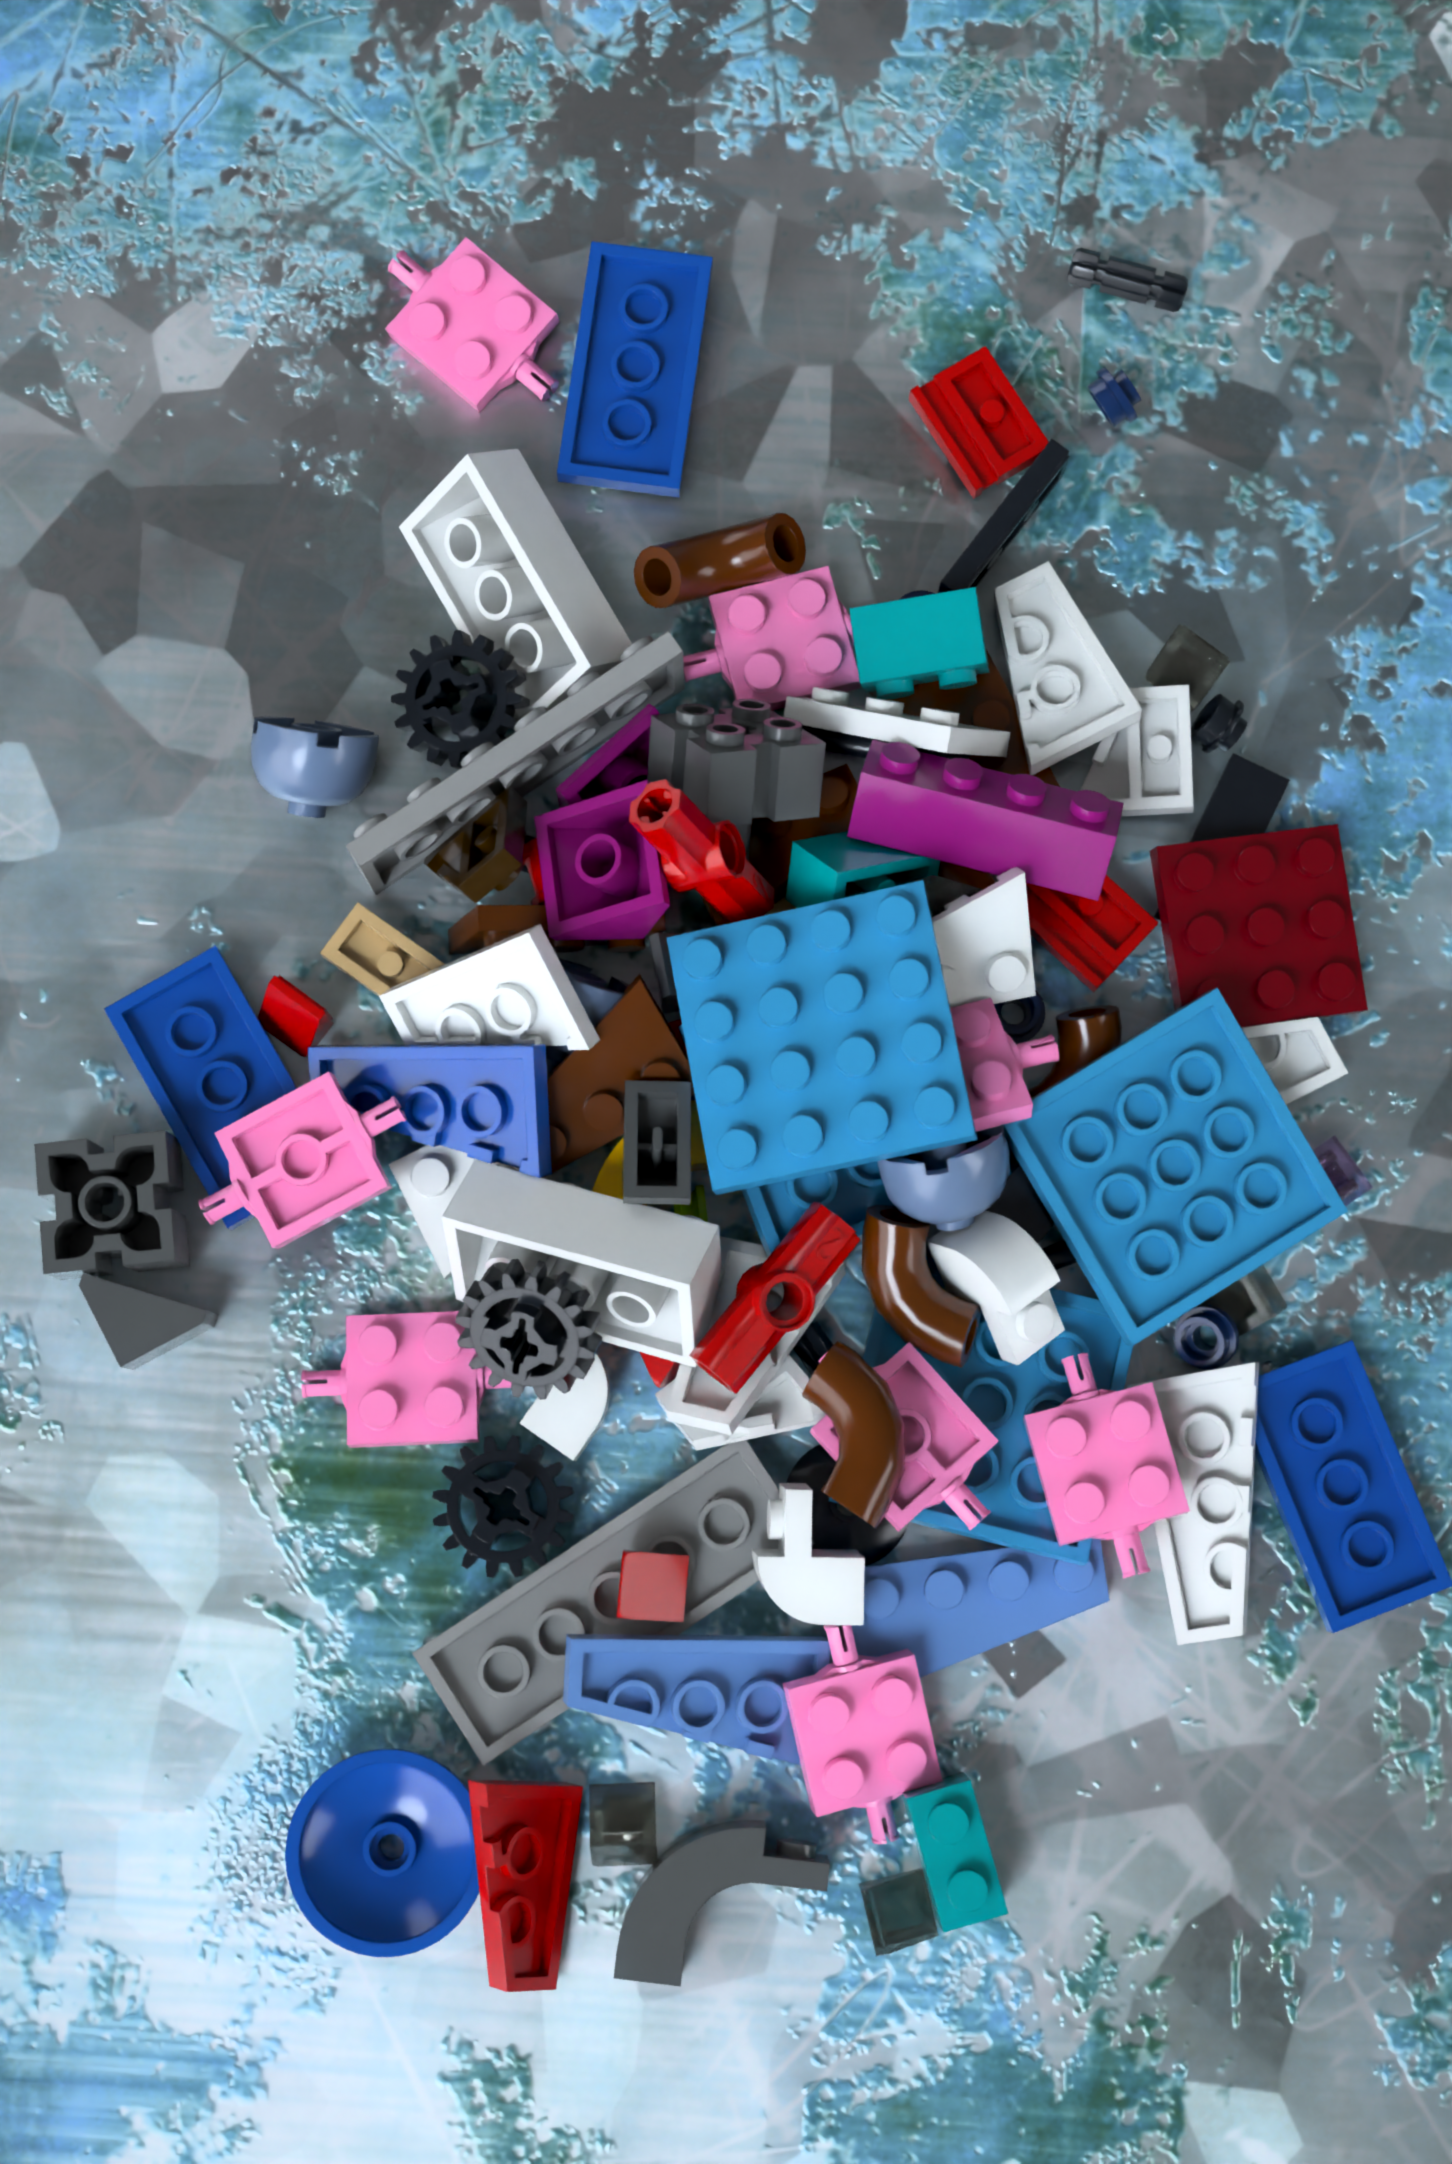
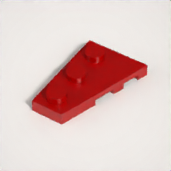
[468,1780,583,1992]

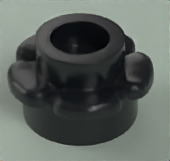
[1191,694,1247,753]

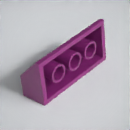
[847,740,1124,901]

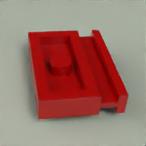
[908,346,1049,499]
[1026,875,1159,993]

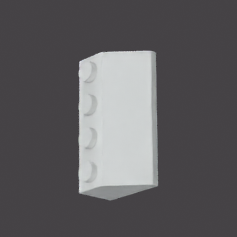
[399,449,632,720]
[442,1160,722,1368]

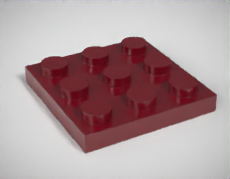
[1149,824,1368,1028]

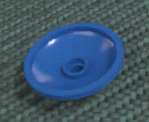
[285,1748,479,1957]

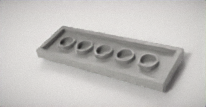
[345,631,685,895]
[412,1440,814,1766]

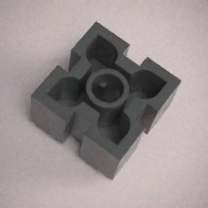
[647,699,826,826]
[34,1130,190,1280]

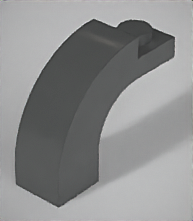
[613,1820,830,1987]

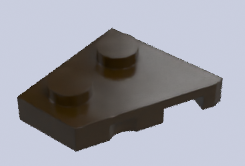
[424,786,528,903]

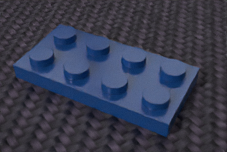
[557,241,713,498]
[104,945,298,1231]
[1255,1340,1452,1633]

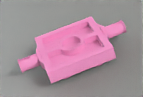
[385,237,560,413]
[683,566,861,711]
[951,998,1059,1132]
[198,1072,407,1249]
[301,1311,512,1448]
[810,1342,999,1532]
[1023,1352,1190,1579]
[782,1625,943,1844]

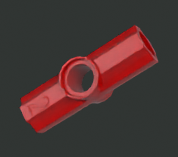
[629,779,774,923]
[689,1202,860,1394]

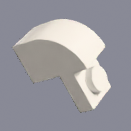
[926,1211,1065,1365]
[519,1353,610,1462]
[752,1483,865,1625]

